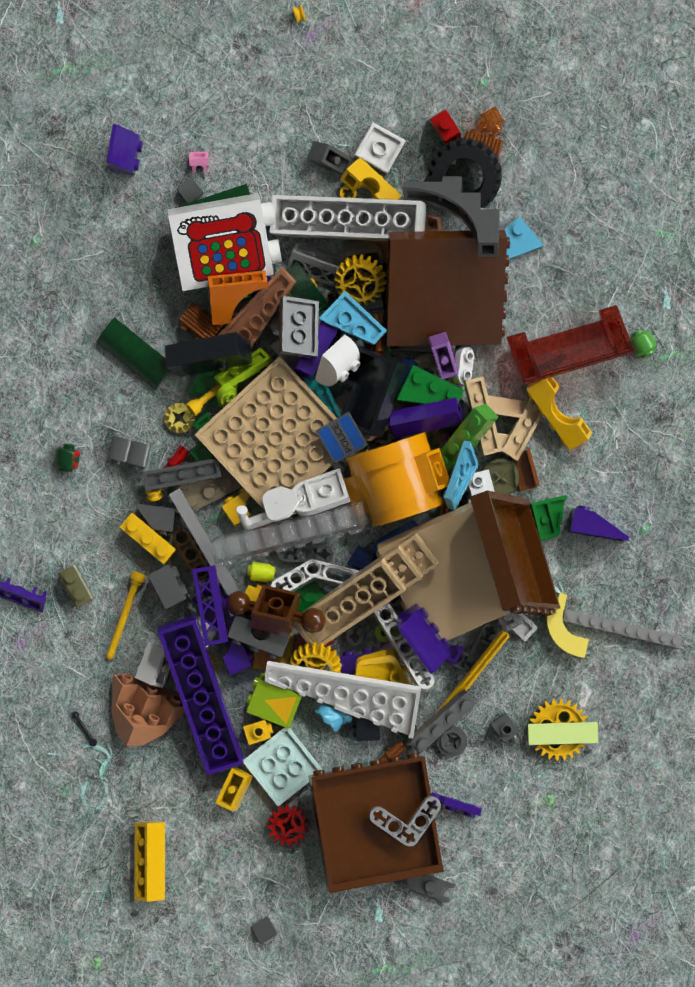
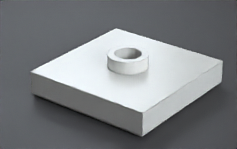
[354,122,406,174]

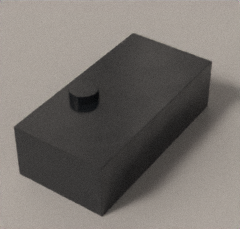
[165,332,252,377]

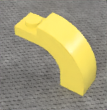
[546,593,589,658]

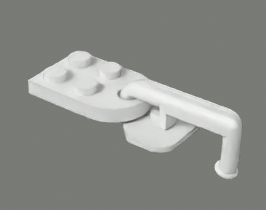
[236,468,351,530]

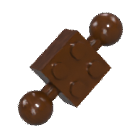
[226,585,326,637]

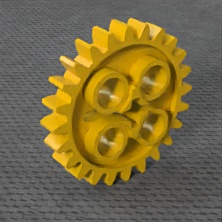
[529,698,588,761]

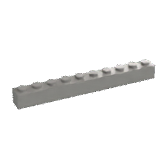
[168,488,240,597]
[563,609,683,649]

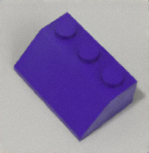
[397,603,450,674]

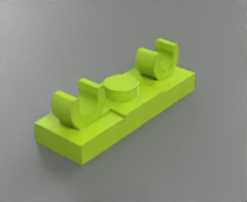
[214,348,272,389]

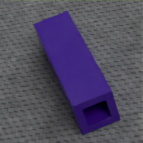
[294,321,338,380]
[388,397,463,438]

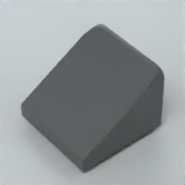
[177,177,204,203]
[251,916,278,944]

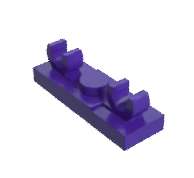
[0,574,47,613]

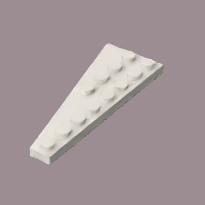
[265,661,421,739]

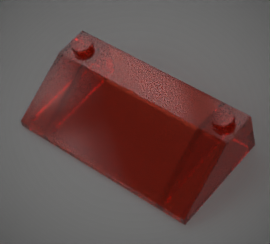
[506,305,635,385]

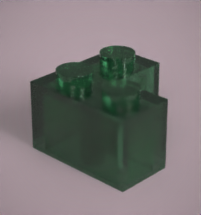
[286,262,330,313]

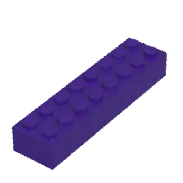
[157,615,244,775]

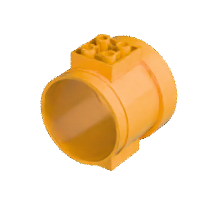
[344,432,450,527]

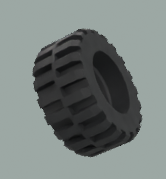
[428,138,502,208]

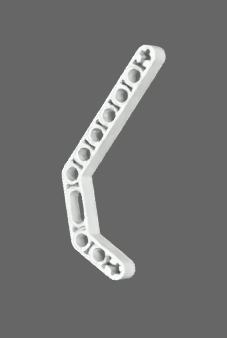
[271,560,434,692]

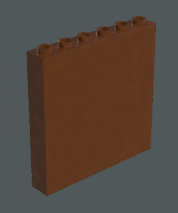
[385,230,510,346]

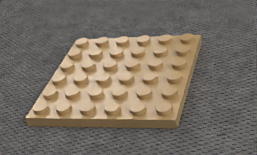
[195,356,337,512]

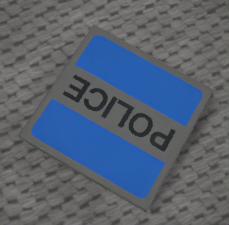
[315,412,368,464]

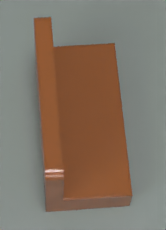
[511,449,540,491]

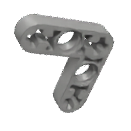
[369,796,441,846]

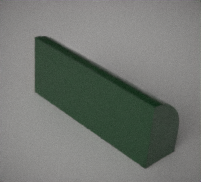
[97,317,171,390]

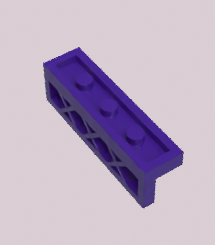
[192,565,229,646]

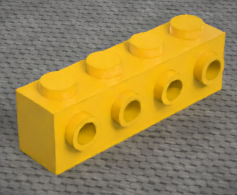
[134,821,165,902]

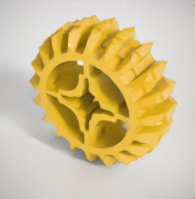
[334,254,387,305]
[290,641,342,673]

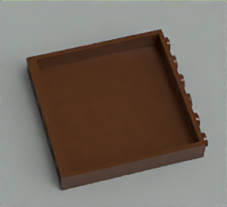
[470,490,561,617]
[308,753,444,893]

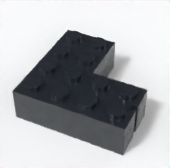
[331,337,408,437]

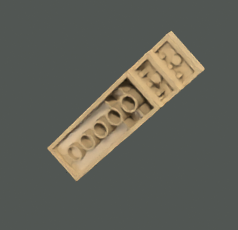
[294,532,439,645]

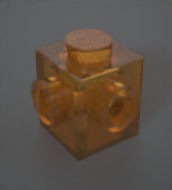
[477,106,505,136]

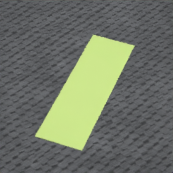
[528,722,598,745]

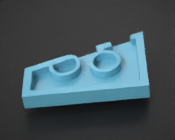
[504,217,544,259]
[319,291,387,345]
[444,440,479,510]

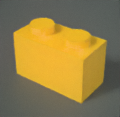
[215,767,253,811]

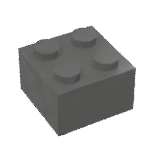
[148,564,190,610]

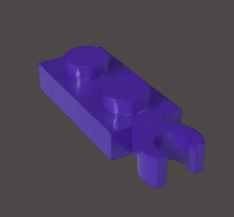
[431,792,482,818]

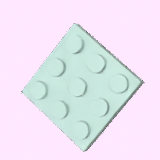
[244,727,323,806]

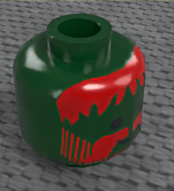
[54,443,80,472]

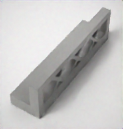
[286,242,367,292]

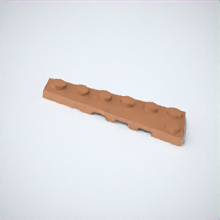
[218,268,297,348]

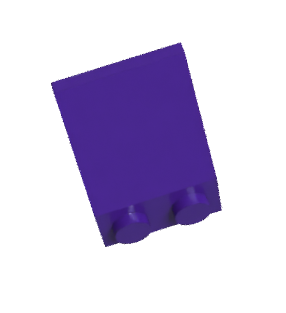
[106,124,143,176]
[568,505,629,542]

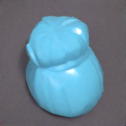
[314,703,352,732]

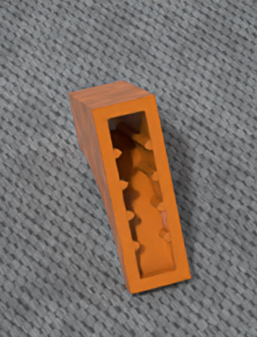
[208,271,268,325]

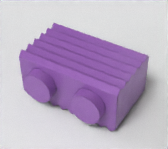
[428,332,459,379]

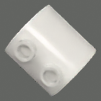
[315,335,360,386]

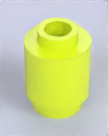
[247,561,276,583]

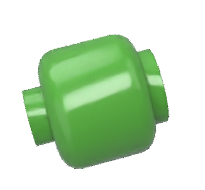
[629,329,657,359]

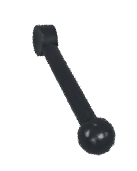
[72,711,97,746]

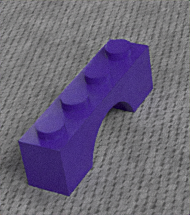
[202,595,254,675]

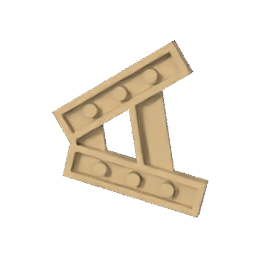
[463,376,543,461]

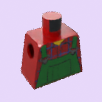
[426,109,461,147]

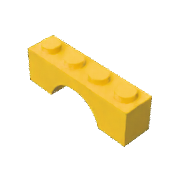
[526,371,592,450]

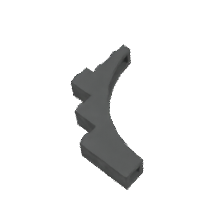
[403,176,500,257]

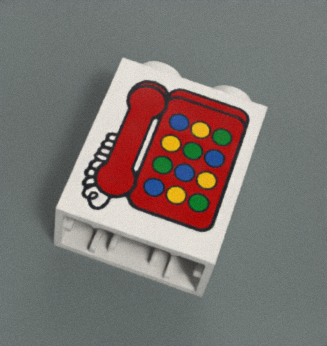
[168,193,282,291]

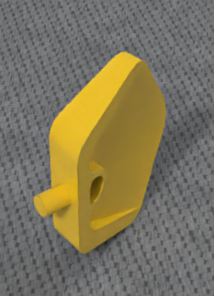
[355,649,414,685]

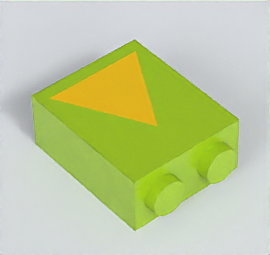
[245,672,302,729]

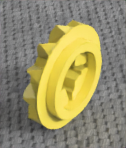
[164,403,195,433]

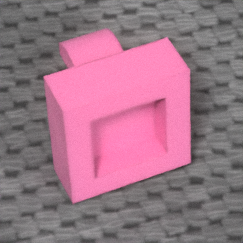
[189,151,209,173]

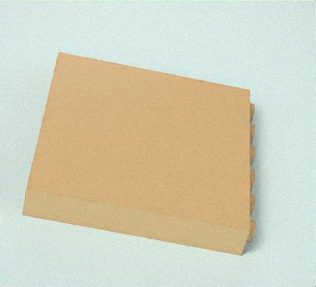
[376,502,510,640]

